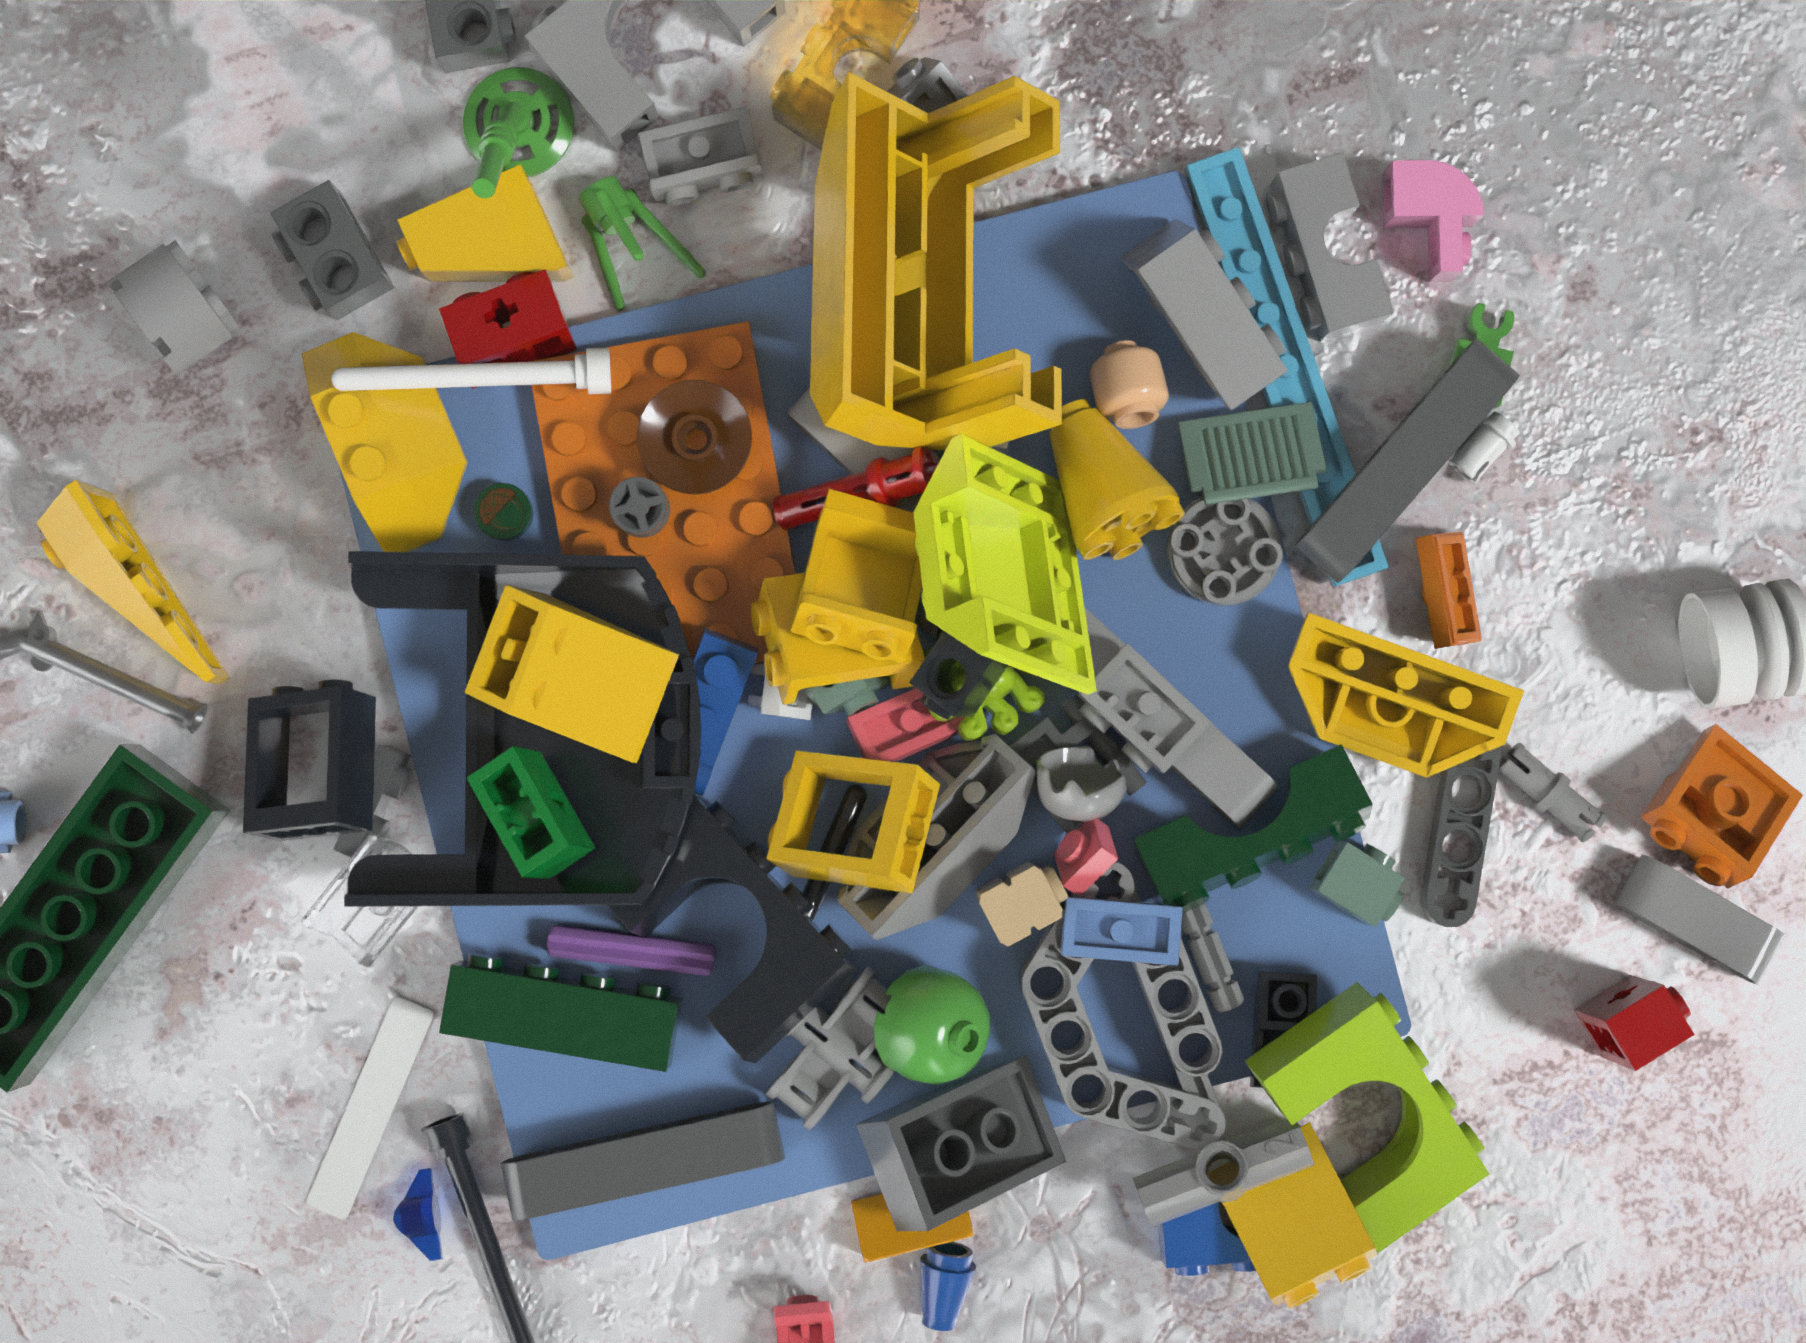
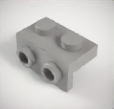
[638,106,763,206]

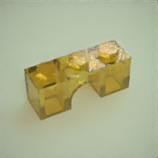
[769,0,920,151]

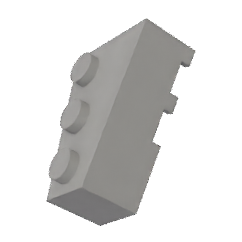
[1120,219,1288,410]

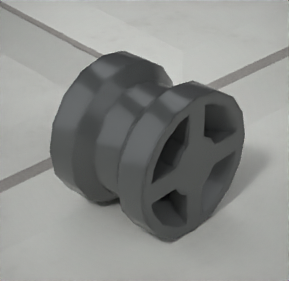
[609,477,671,538]

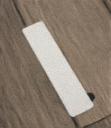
[306,996,434,1220]

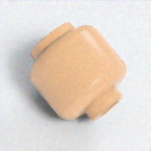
[1089,340,1169,429]

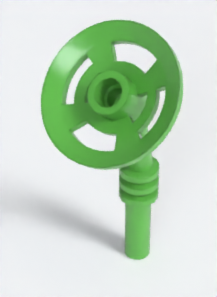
[463,67,574,199]

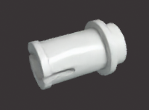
[1448,411,1519,485]

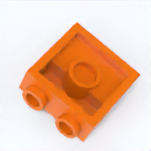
[1640,724,1803,888]

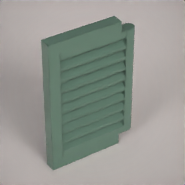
[1178,402,1326,505]

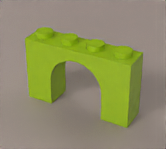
[1245,982,1490,1253]

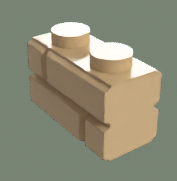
[975,861,1069,947]

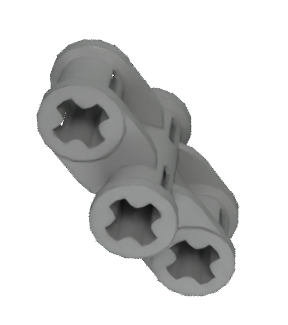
[765,966,895,1131]

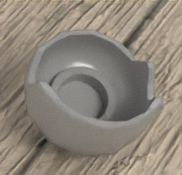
[1036,746,1127,822]

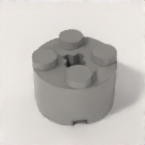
[106,240,239,376]

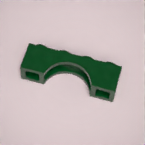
[1133,744,1373,912]

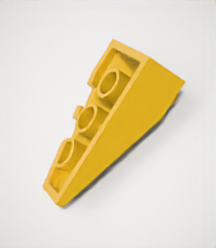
[37,480,230,684]

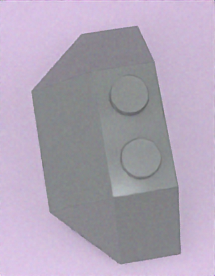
[837,734,1036,940]

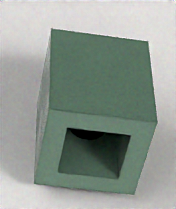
[1308,841,1406,927]

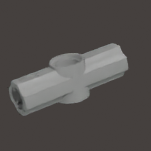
[1133,1119,1314,1227]

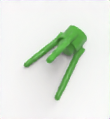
[579,176,706,311]

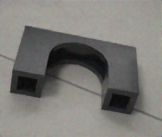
[607,796,856,1064]

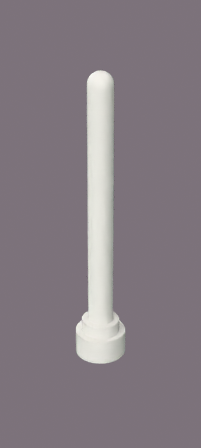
[331,348,611,394]

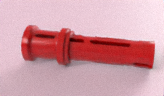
[773,446,940,530]

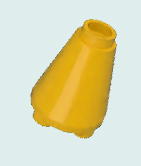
[1049,399,1185,560]

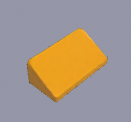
[851,1193,974,1263]

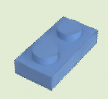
[1060,896,1183,966]

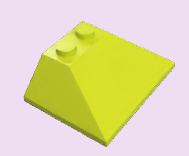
[913,434,1097,695]

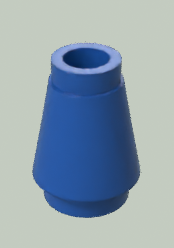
[920,1242,976,1331]

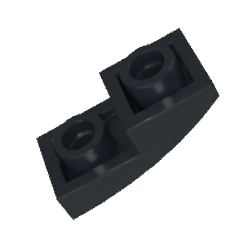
[1250,971,1317,1088]

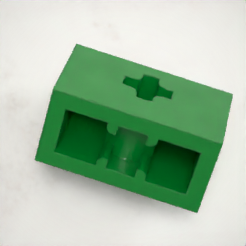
[467,746,595,879]

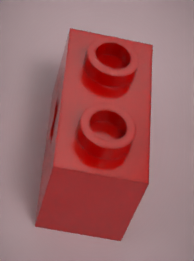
[439,269,577,389]
[1574,975,1695,1071]

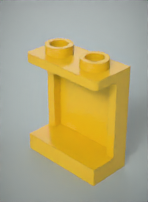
[790,489,922,663]
[751,573,925,705]
[1208,1122,1378,1309]

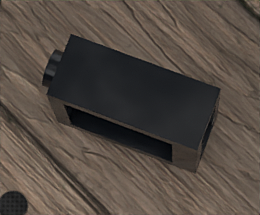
[243,679,376,841]

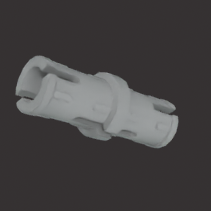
[1499,742,1607,842]

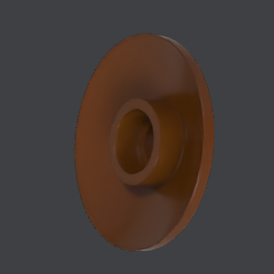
[637,380,752,495]

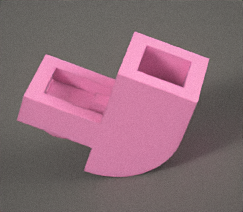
[1382,160,1484,282]

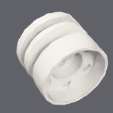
[1678,578,1806,709]

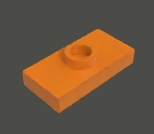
[1415,532,1482,649]

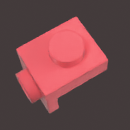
[773,1295,836,1343]

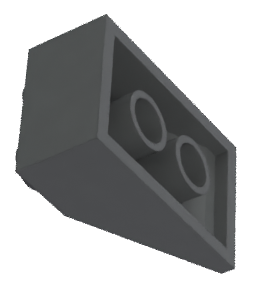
[856,1055,1067,1231]

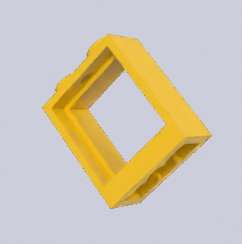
[766,751,940,894]

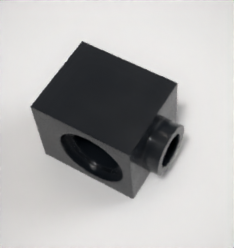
[909,631,1008,719]

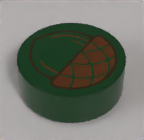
[474,483,533,541]

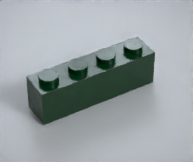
[439,953,683,1072]

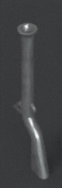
[0,610,207,734]

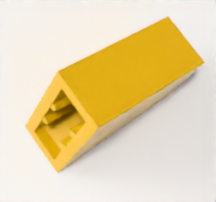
[396,164,574,282]

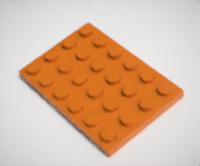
[529,321,796,664]

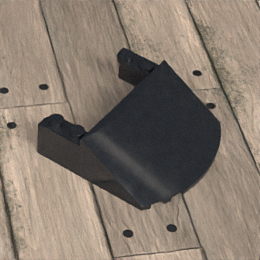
[344,551,701,907]

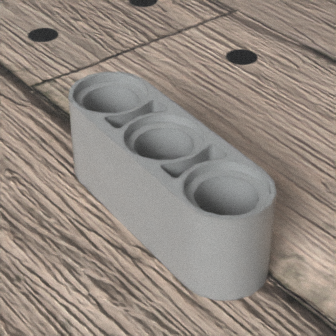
[1614,854,1786,985]

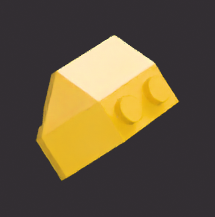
[301,332,468,552]
[1288,612,1524,778]

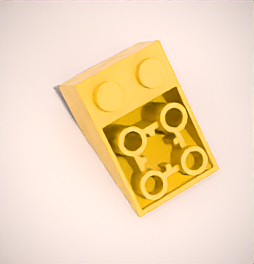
[464,584,679,763]

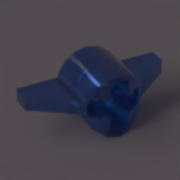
[393,1168,443,1261]

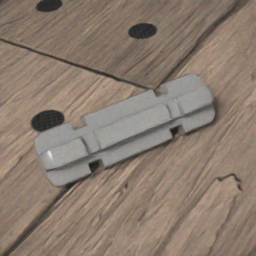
[1181,903,1244,1012]

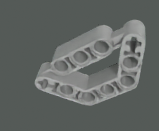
[1019,862,1226,1150]

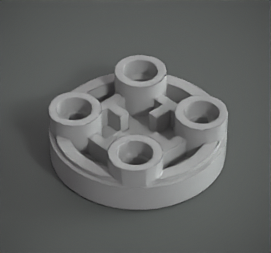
[1167,497,1283,606]

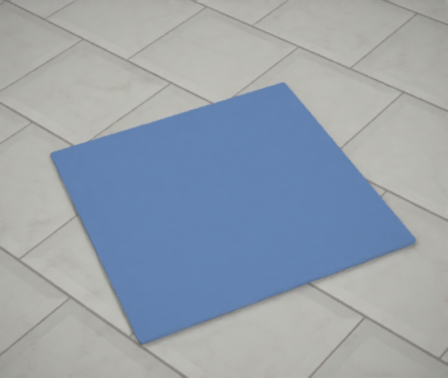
[339,171,1411,1260]

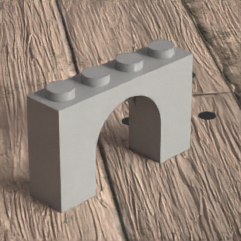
[524,0,786,152]

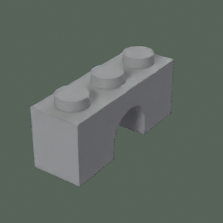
[1266,152,1394,342]

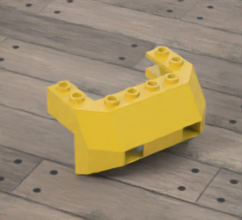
[810,71,1062,450]

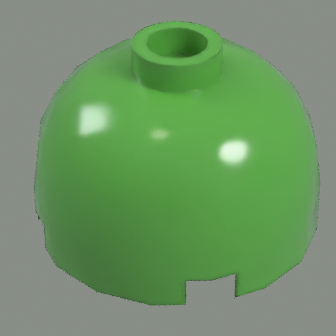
[874,965,990,1085]

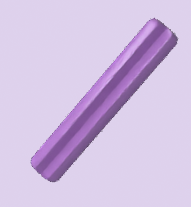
[547,925,716,976]

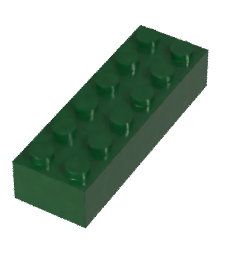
[0,744,230,1093]

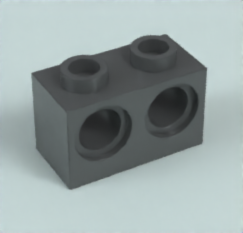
[425,0,516,73]
[270,180,395,320]

